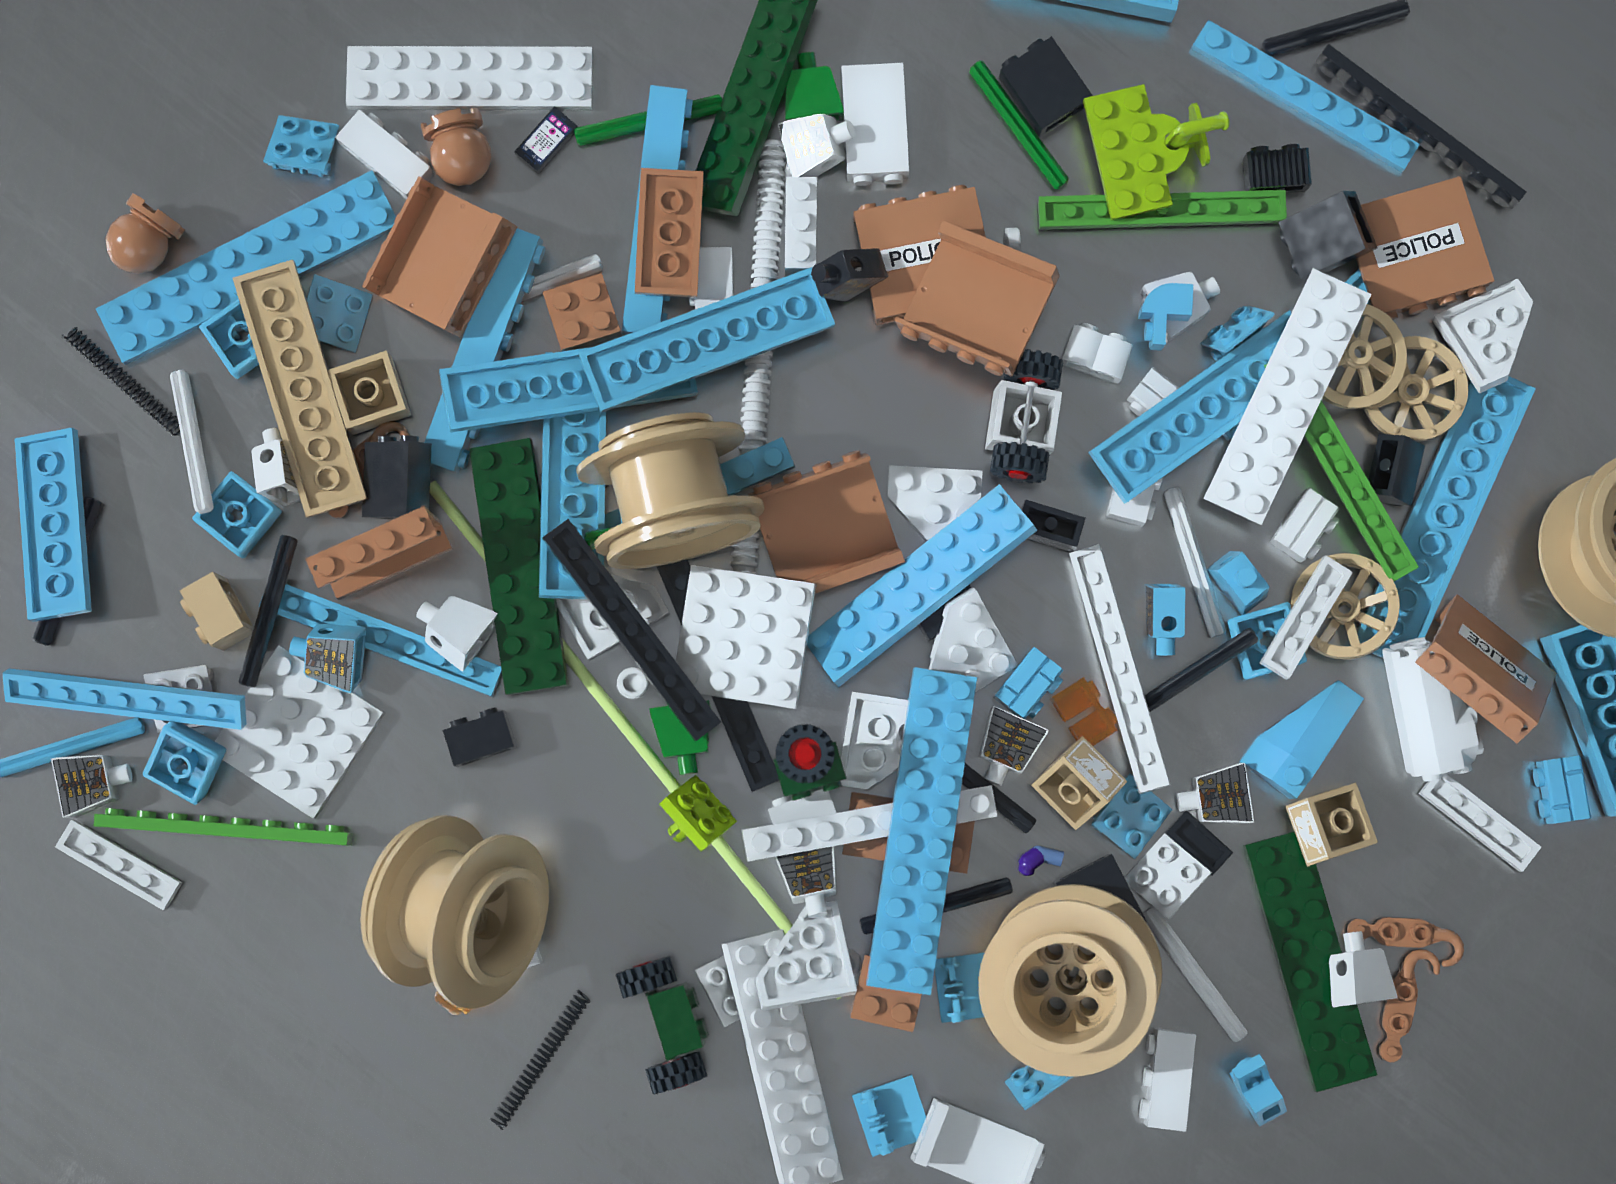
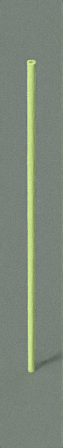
[430,481,841,1000]

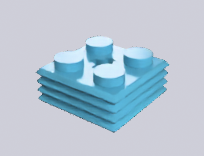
[199,299,259,379]
[192,471,282,558]
[1227,602,1307,680]
[143,721,226,805]

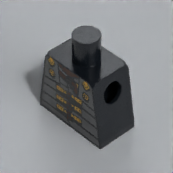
[811,248,888,301]

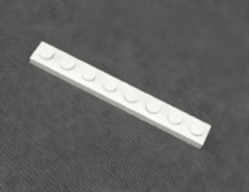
[1069,544,1171,794]
[742,785,997,862]

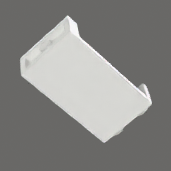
[841,63,909,186]
[910,1098,1046,1184]

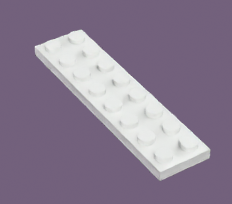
[346,46,593,110]
[1204,269,1371,525]
[722,929,843,1184]

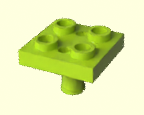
[659,774,737,852]

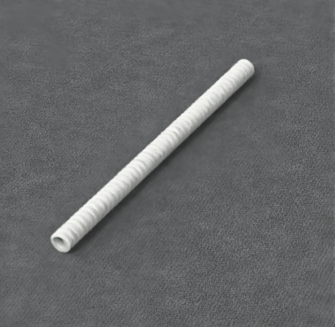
[730,139,787,575]

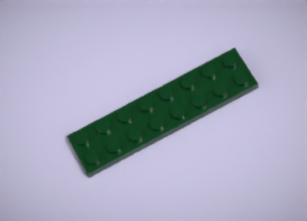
[695,0,818,216]
[469,438,569,695]
[1243,831,1378,1092]

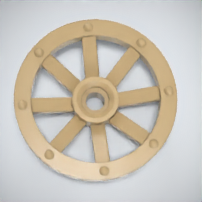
[1322,304,1407,409]
[1360,336,1468,442]
[1290,553,1400,660]

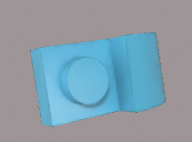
[1138,283,1193,351]
[1230,1054,1287,1127]

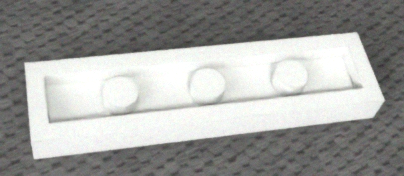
[1259,556,1353,680]
[1418,773,1541,872]
[55,820,183,910]

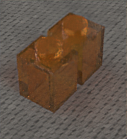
[1049,677,1118,746]

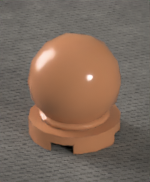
[421,108,491,186]
[105,193,185,274]

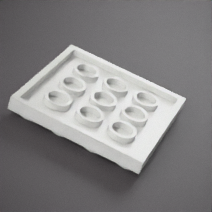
[676,565,816,709]
[215,645,385,819]

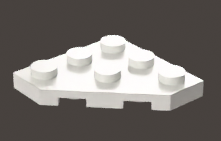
[1433,278,1533,393]
[887,465,983,541]
[556,574,670,660]
[928,587,1018,692]
[841,692,908,790]
[755,900,857,1011]

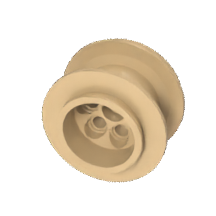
[576,412,765,569]
[1538,458,1616,638]
[361,815,549,1009]
[978,884,1162,1077]

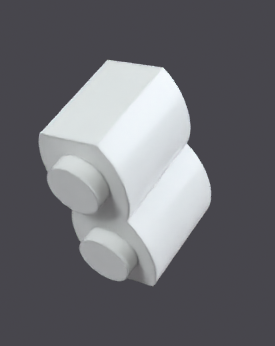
[1061,323,1133,384]

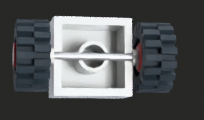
[985,349,1063,483]

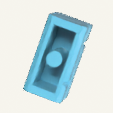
[993,647,1063,719]
[1533,755,1591,824]

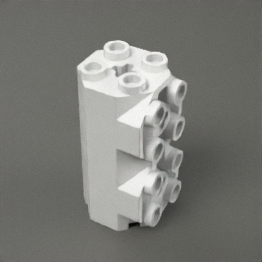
[1382,636,1484,781]

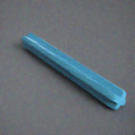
[0,717,145,778]

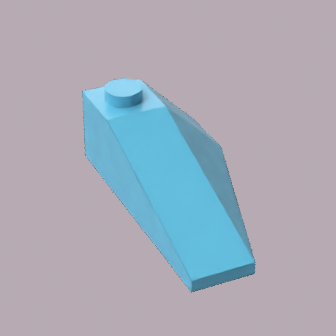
[1239,680,1364,799]

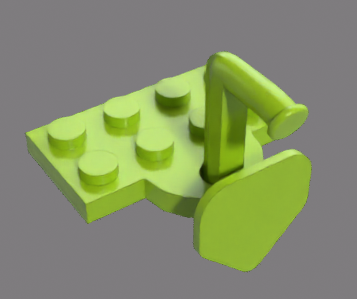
[1083,84,1230,221]

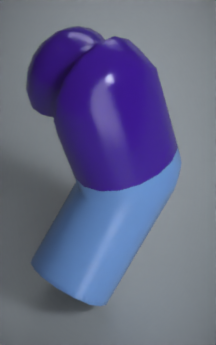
[1018,846,1064,876]

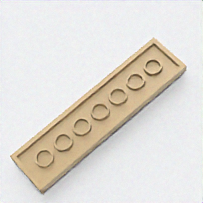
[233,260,367,518]

